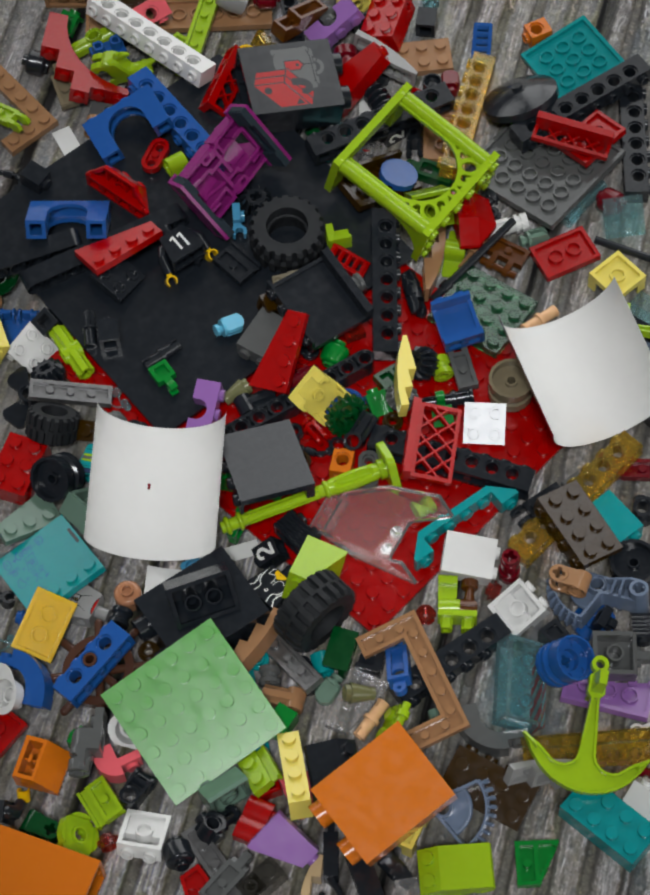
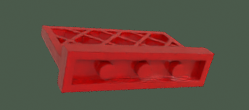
[399,396,462,486]

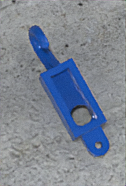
[385,642,412,697]

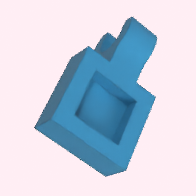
[232,203,247,239]

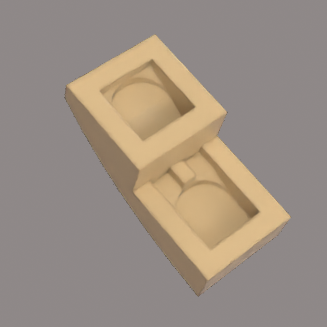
[300,855,323,895]

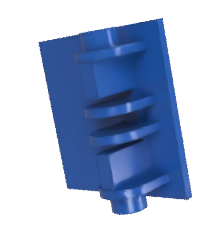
[0,308,40,345]

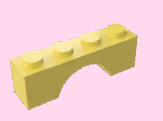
[277,730,313,821]

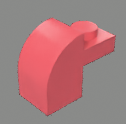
[93,744,144,784]

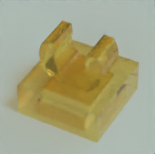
[250,30,275,47]

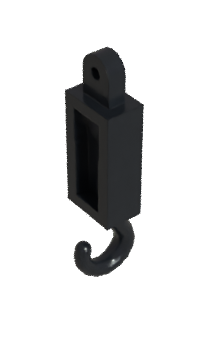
[319,822,344,895]

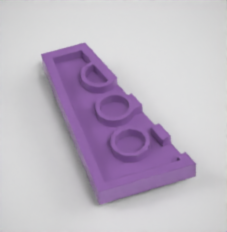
[559,679,650,723]

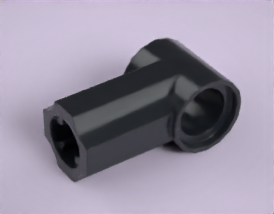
[233,389,276,417]
[343,409,379,450]

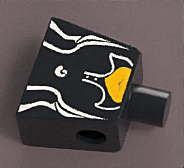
[248,565,292,613]

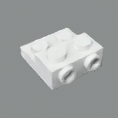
[487,578,550,640]
[116,809,172,864]

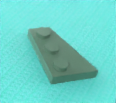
[0,495,60,547]

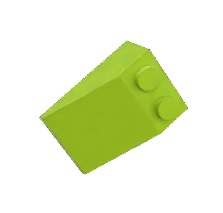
[417,842,495,895]

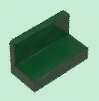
[322,626,359,680]

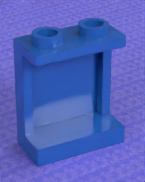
[430,290,485,353]

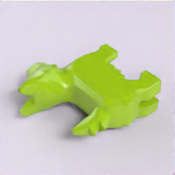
[90,50,155,86]

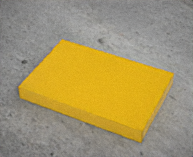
[10,586,77,664]

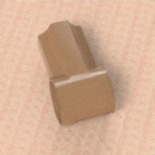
[262,684,307,715]

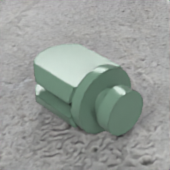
[518,227,550,249]
[315,672,344,706]

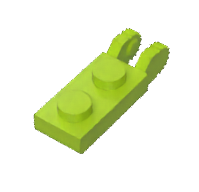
[0,102,31,133]

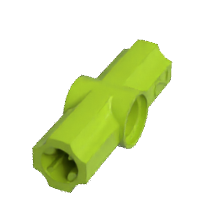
[71,27,120,59]
[49,325,95,380]

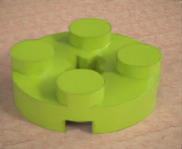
[57,812,99,856]

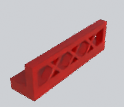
[198,44,240,117]
[531,110,615,161]

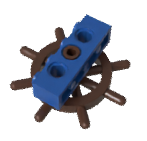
[50,619,149,716]

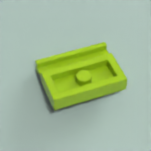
[238,745,284,798]
[76,775,127,831]

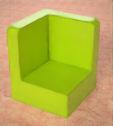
[325,223,352,249]

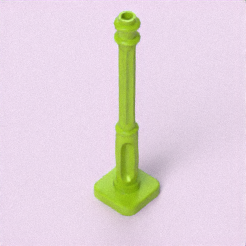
[219,441,402,535]

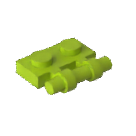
[376,701,411,737]

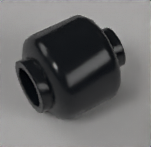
[21,49,51,77]
[163,836,194,872]

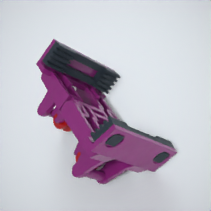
[167,104,292,241]

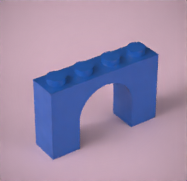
[82,84,175,166]
[25,201,111,239]

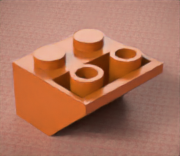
[12,735,71,796]

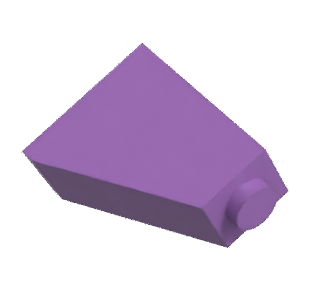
[247,809,320,868]

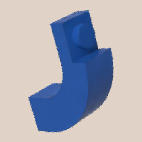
[0,649,54,710]

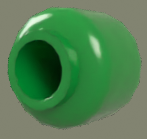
[320,339,350,368]

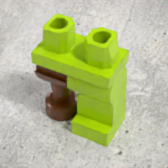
[438,575,478,634]

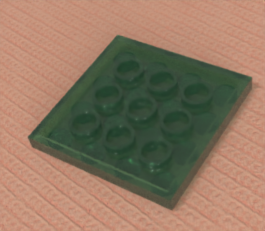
[427,266,538,359]

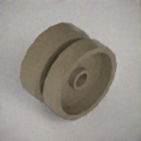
[488,359,533,412]

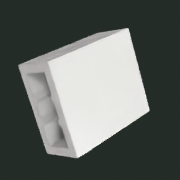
[439,530,501,586]

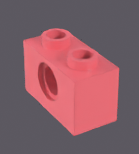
[132,0,172,24]

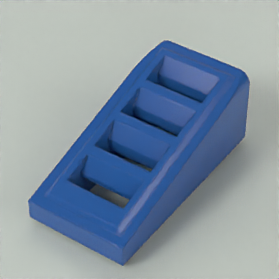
[471,22,493,62]

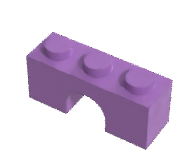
[304,0,365,48]
[186,378,226,428]

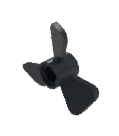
[3,366,61,429]

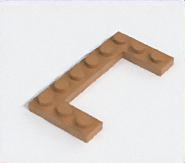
[0,65,59,157]
[355,609,471,751]

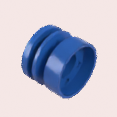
[535,634,595,688]

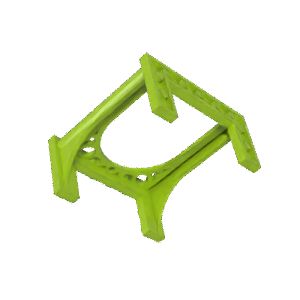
[324,82,500,262]

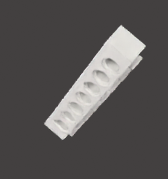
[86,0,216,88]

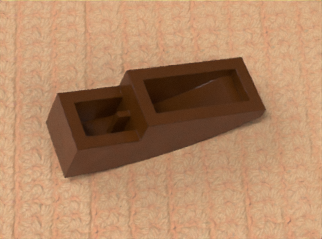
[271,0,328,43]

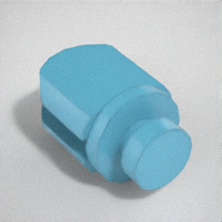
[213,313,244,337]

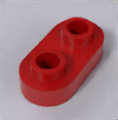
[141,138,170,174]

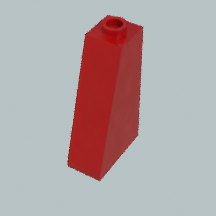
[338,42,390,117]

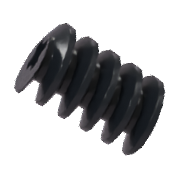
[364,83,391,111]

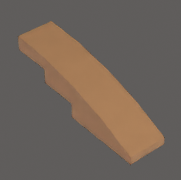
[422,227,446,302]
[234,607,278,672]

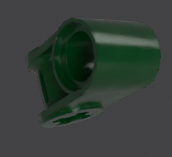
[19,809,59,844]

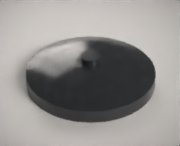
[483,74,559,123]

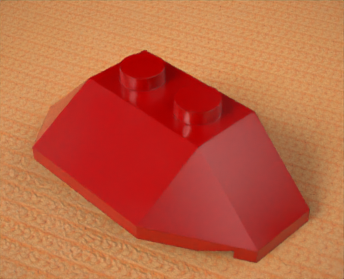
[85,165,149,219]
[451,192,497,249]

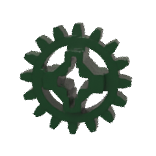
[324,393,368,438]

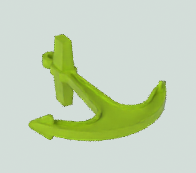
[522,655,650,795]

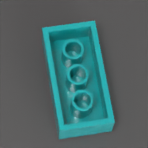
[558,792,650,873]

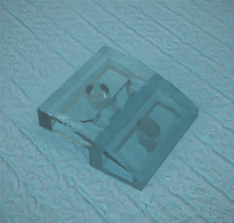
[602,194,646,239]

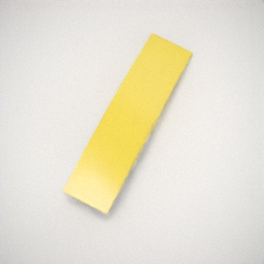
[394,335,416,417]

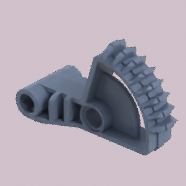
[546,565,649,631]
[436,779,497,844]

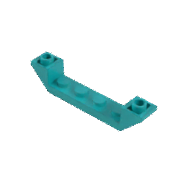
[414,486,519,571]

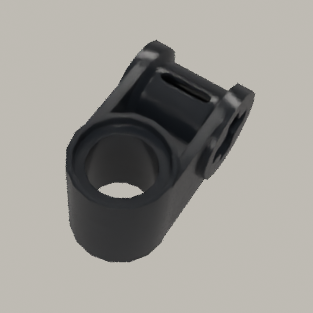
[119,767,158,811]

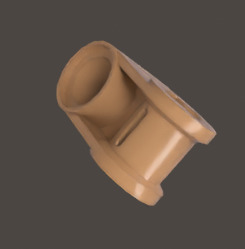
[549,564,592,598]

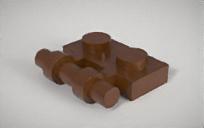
[479,238,531,280]

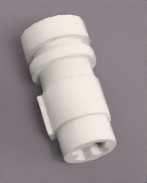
[490,212,530,237]

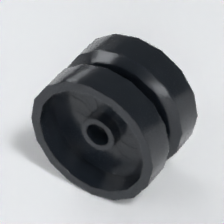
[30,452,85,503]
[610,539,650,589]

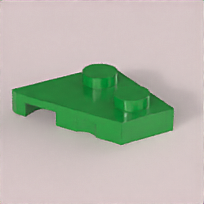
[514,839,559,888]

